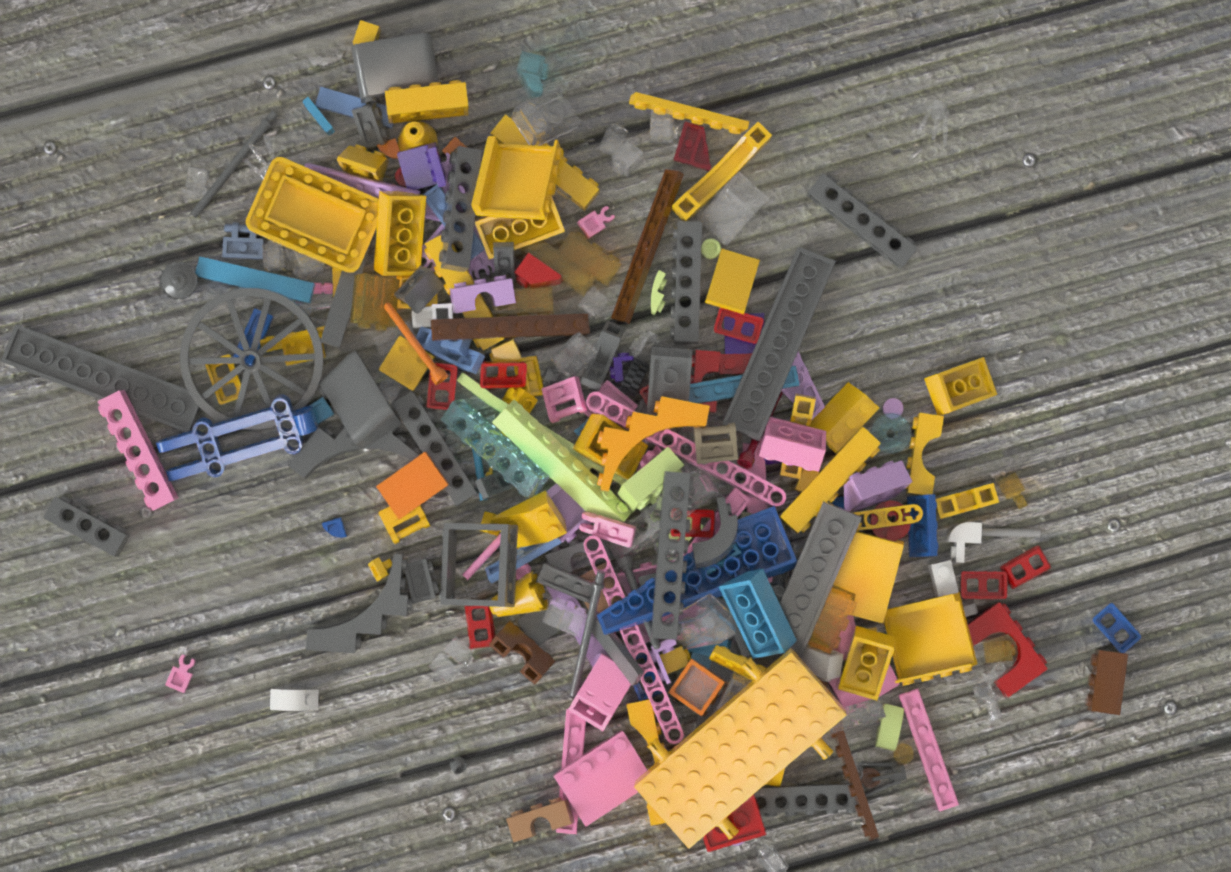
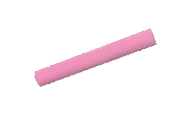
[462,533,501,580]

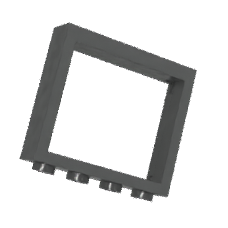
[439,523,518,607]

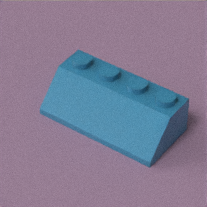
[719,568,797,659]

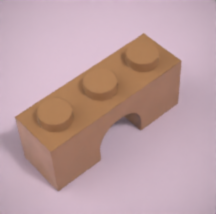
[506,797,575,843]

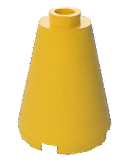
[398,121,438,151]
[489,571,548,617]

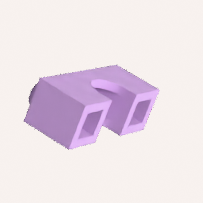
[449,275,516,313]

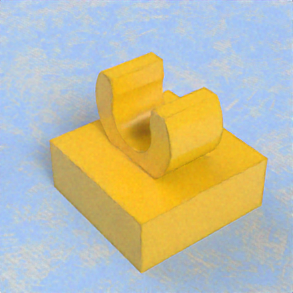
[368,557,392,582]

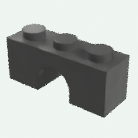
[546,535,611,573]

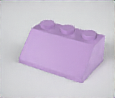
[844,460,912,513]

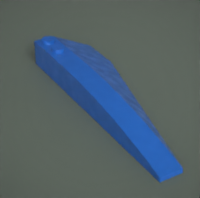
[597,506,797,635]

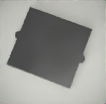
[517,604,565,646]

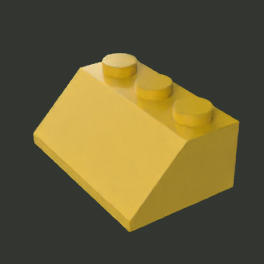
[810,382,879,453]

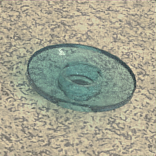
[871,413,911,454]

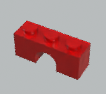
[690,350,720,414]

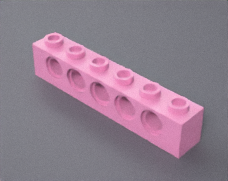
[98,390,179,511]

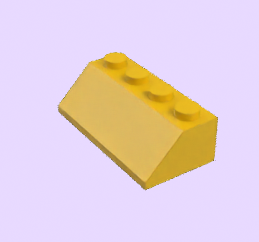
[385,80,469,124]
[374,191,426,276]
[475,197,565,260]

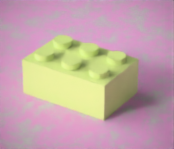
[617,447,684,512]

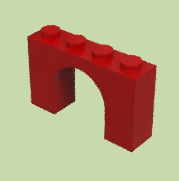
[967,602,1048,698]

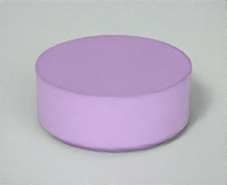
[882,398,903,419]

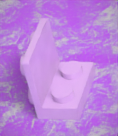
[649,639,677,684]

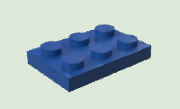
[907,494,939,557]

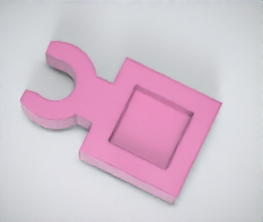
[577,206,615,239]
[636,445,662,472]
[165,654,196,693]

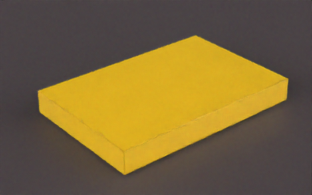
[705,248,760,314]

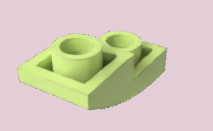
[651,270,667,315]
[875,704,904,751]

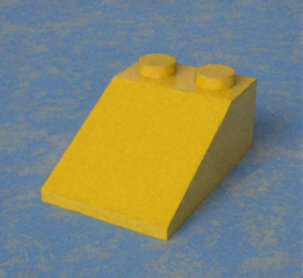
[337,144,389,181]
[924,357,997,416]
[573,414,648,480]
[492,490,567,548]
[838,626,896,701]

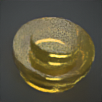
[893,743,914,764]

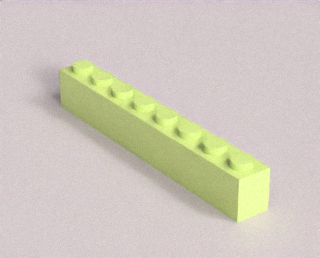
[492,400,632,522]

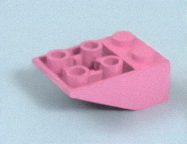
[568,653,631,731]

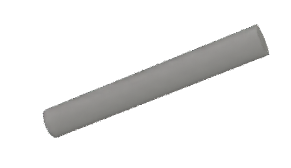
[982,528,1041,537]

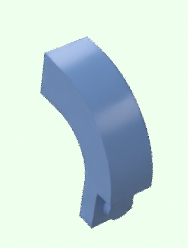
[416,326,485,374]

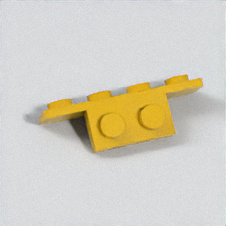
[260,326,326,366]

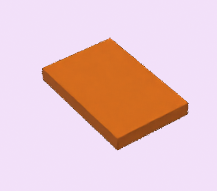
[376,451,449,520]

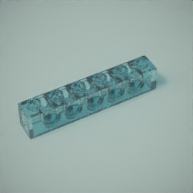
[441,399,550,498]

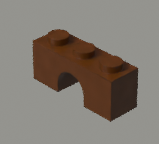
[489,621,555,685]

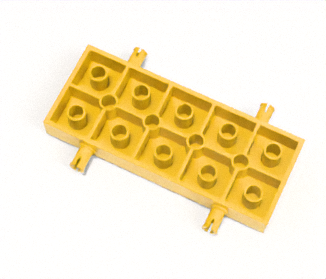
[634,648,847,848]

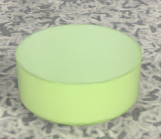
[701,239,721,259]

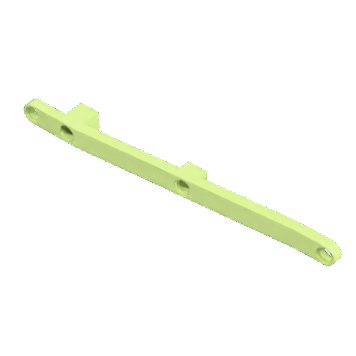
[456,372,704,542]

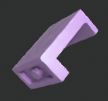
[547,483,592,543]

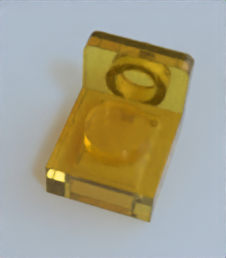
[983,640,1015,663]

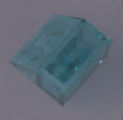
[517,51,549,104]

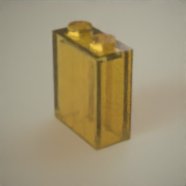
[350,273,400,331]

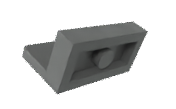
[394,265,443,314]

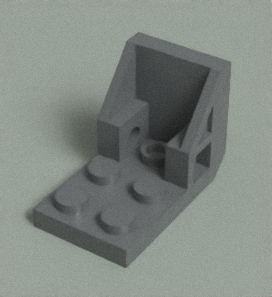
[647,345,693,416]

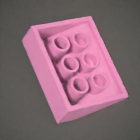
[553,730,647,827]

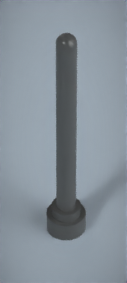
[616,556,661,649]

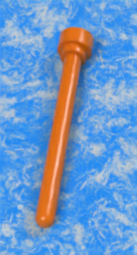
[384,303,449,385]

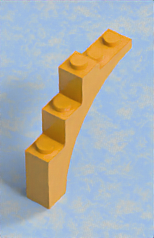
[597,396,710,492]

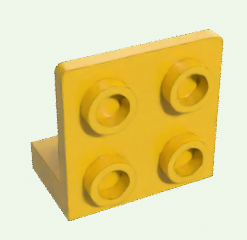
[379,336,434,392]

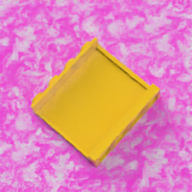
[471,136,564,220]
[823,531,904,624]
[884,592,978,686]

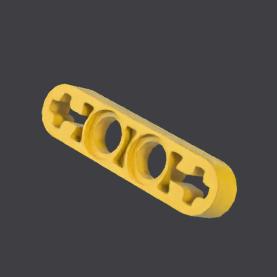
[854,504,923,531]

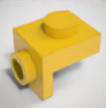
[502,387,538,414]

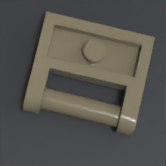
[693,422,738,464]

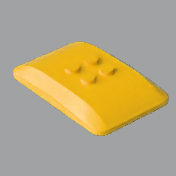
[246,157,379,273]

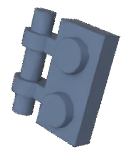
[222,222,265,260]

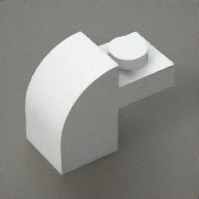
[412,303,453,329]
[946,522,982,563]
[270,689,319,711]

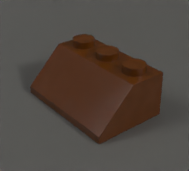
[1085,650,1128,715]

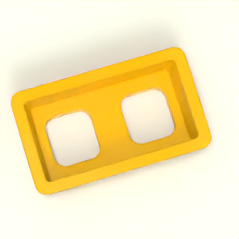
[205,354,241,405]

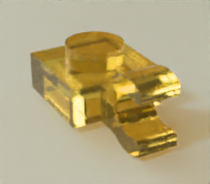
[997,473,1028,510]

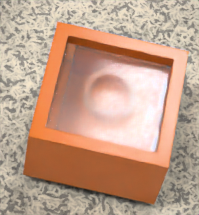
[668,659,728,717]

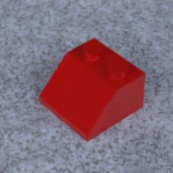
[514,252,563,290]

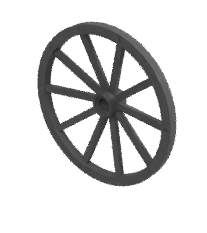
[180,287,324,430]

